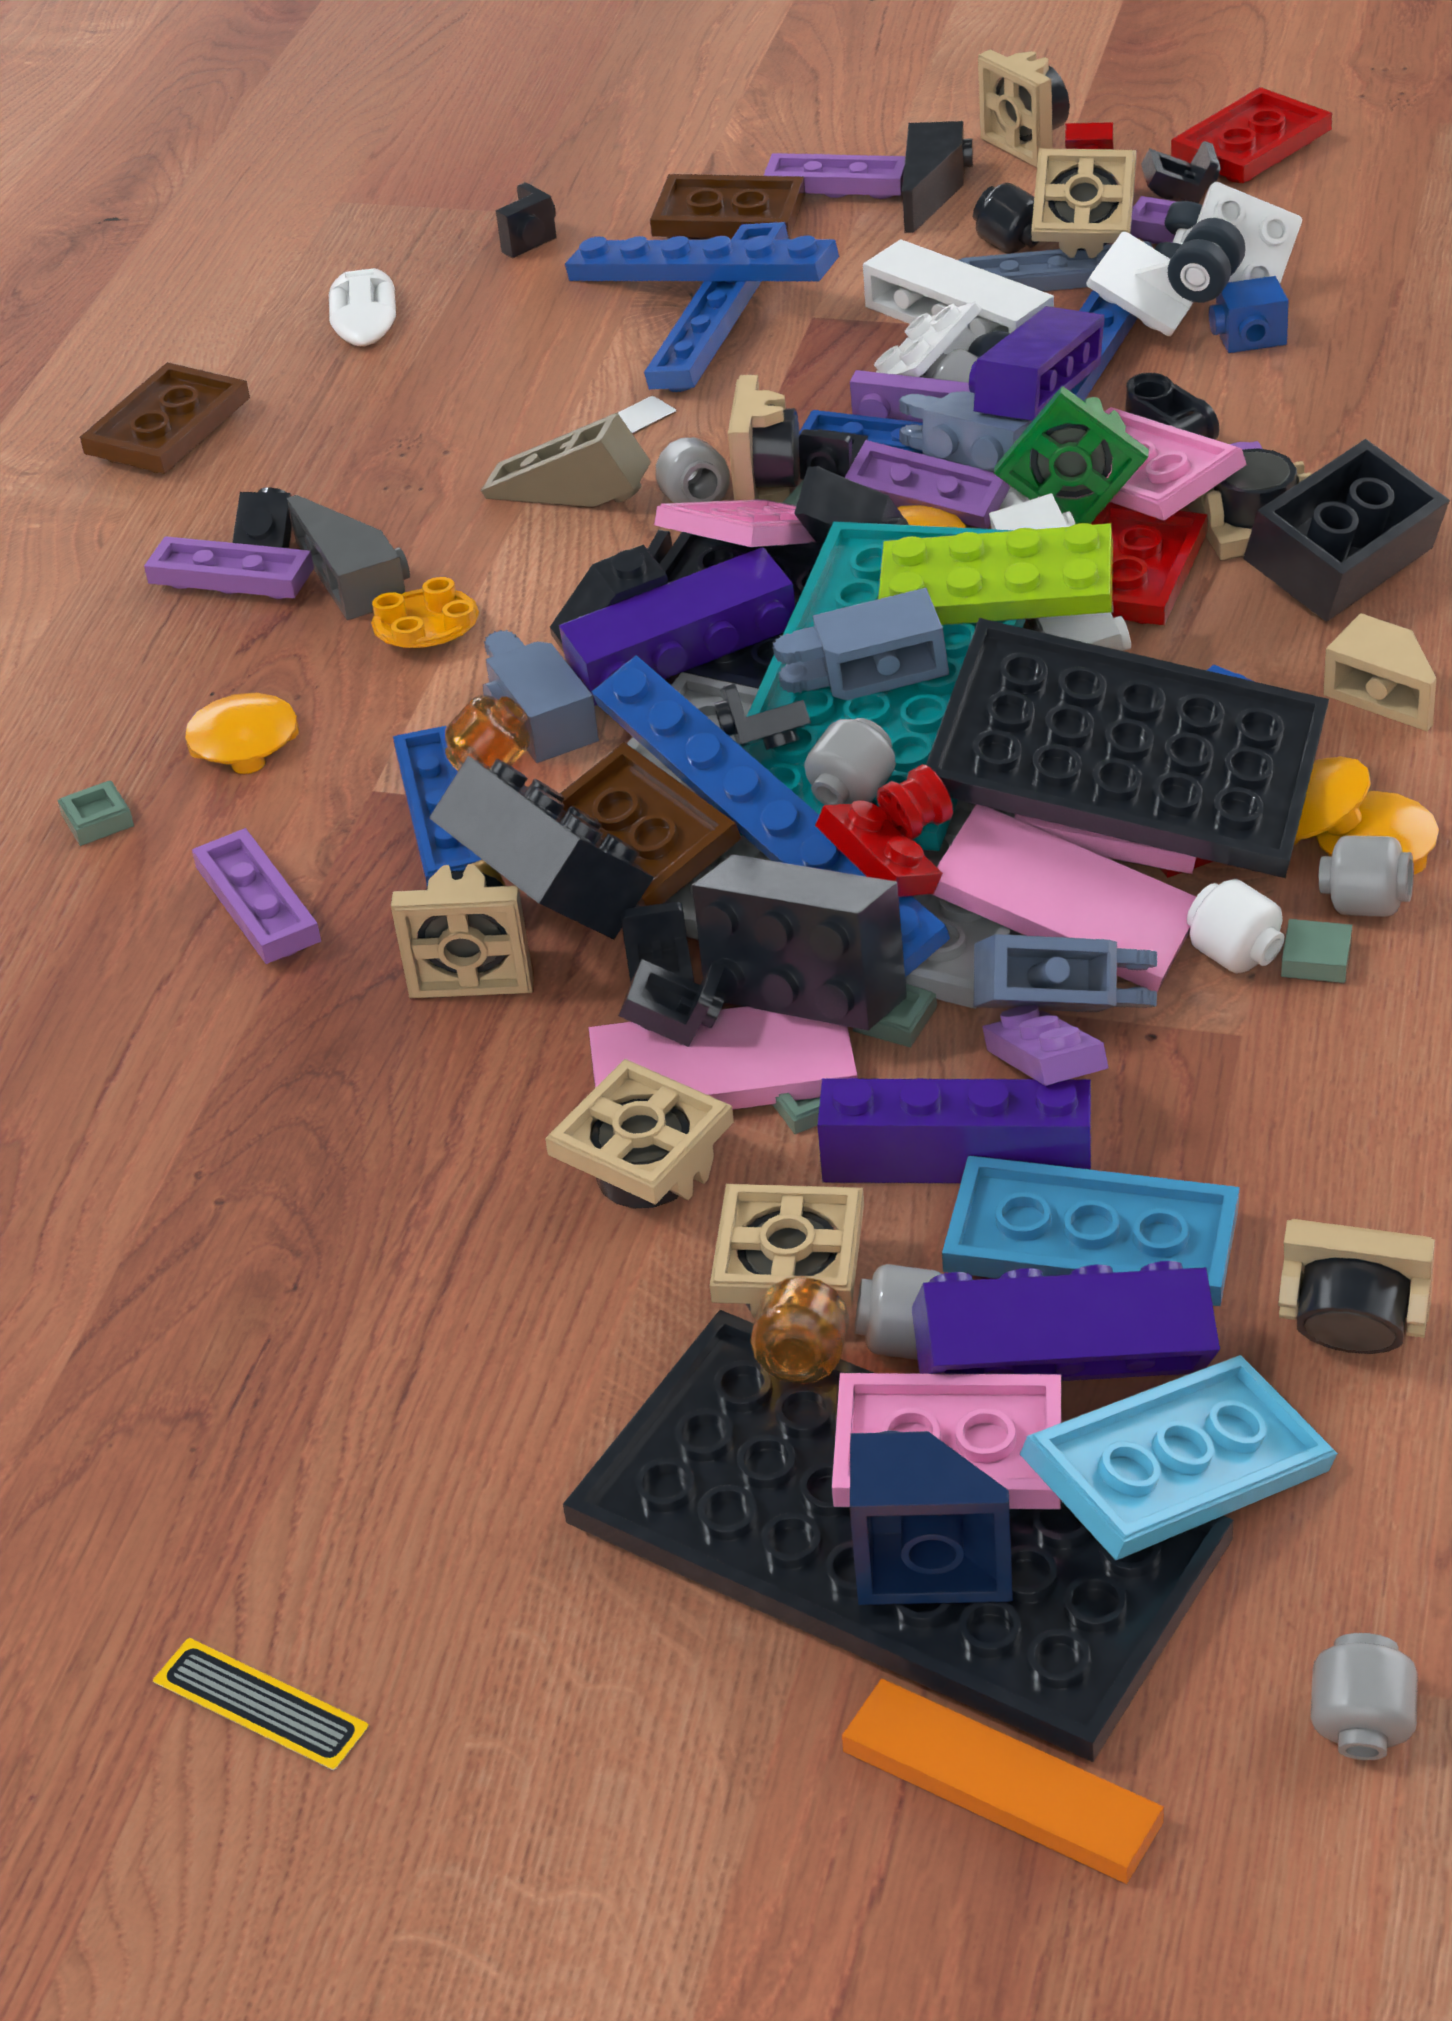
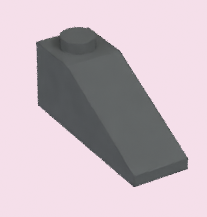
[287,495,410,620]

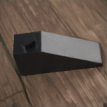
[902,121,973,233]

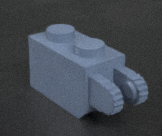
[899,391,1032,472]
[773,588,949,700]
[483,630,599,763]
[973,934,1157,1012]

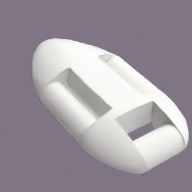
[329,268,396,347]

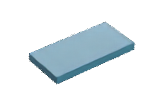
[1020,1355,1338,1560]

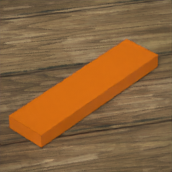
[842,1678,1164,1884]

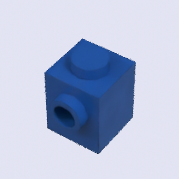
[1209,276,1289,353]

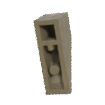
[481,412,651,507]

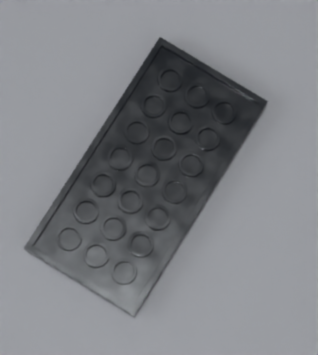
[563,1310,1233,1762]

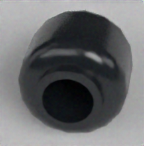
[973,182,1039,254]

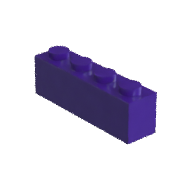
[969,306,1104,421]
[559,547,795,706]
[817,1078,1091,1184]
[912,1261,1220,1381]

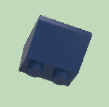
[850,1431,1013,1605]

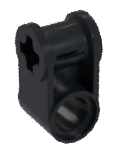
[1125,372,1220,440]

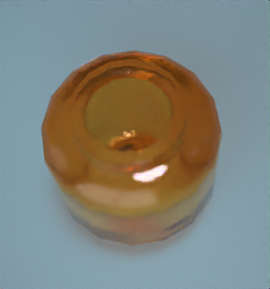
[445,695,530,771]
[750,1276,850,1384]

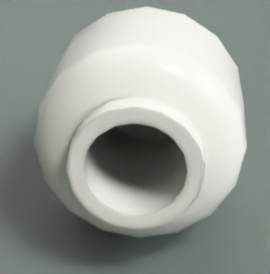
[1187,879,1285,974]

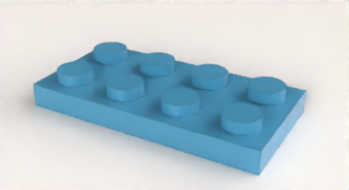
[942,1156,1240,1306]

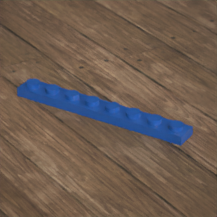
[592,655,950,977]

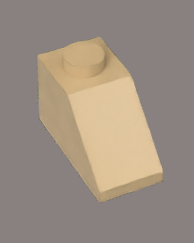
[1324,613,1437,731]

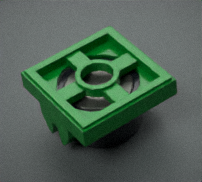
[994,386,1149,524]

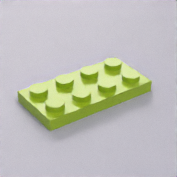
[878,523,1113,625]

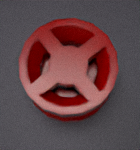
[877,764,953,840]

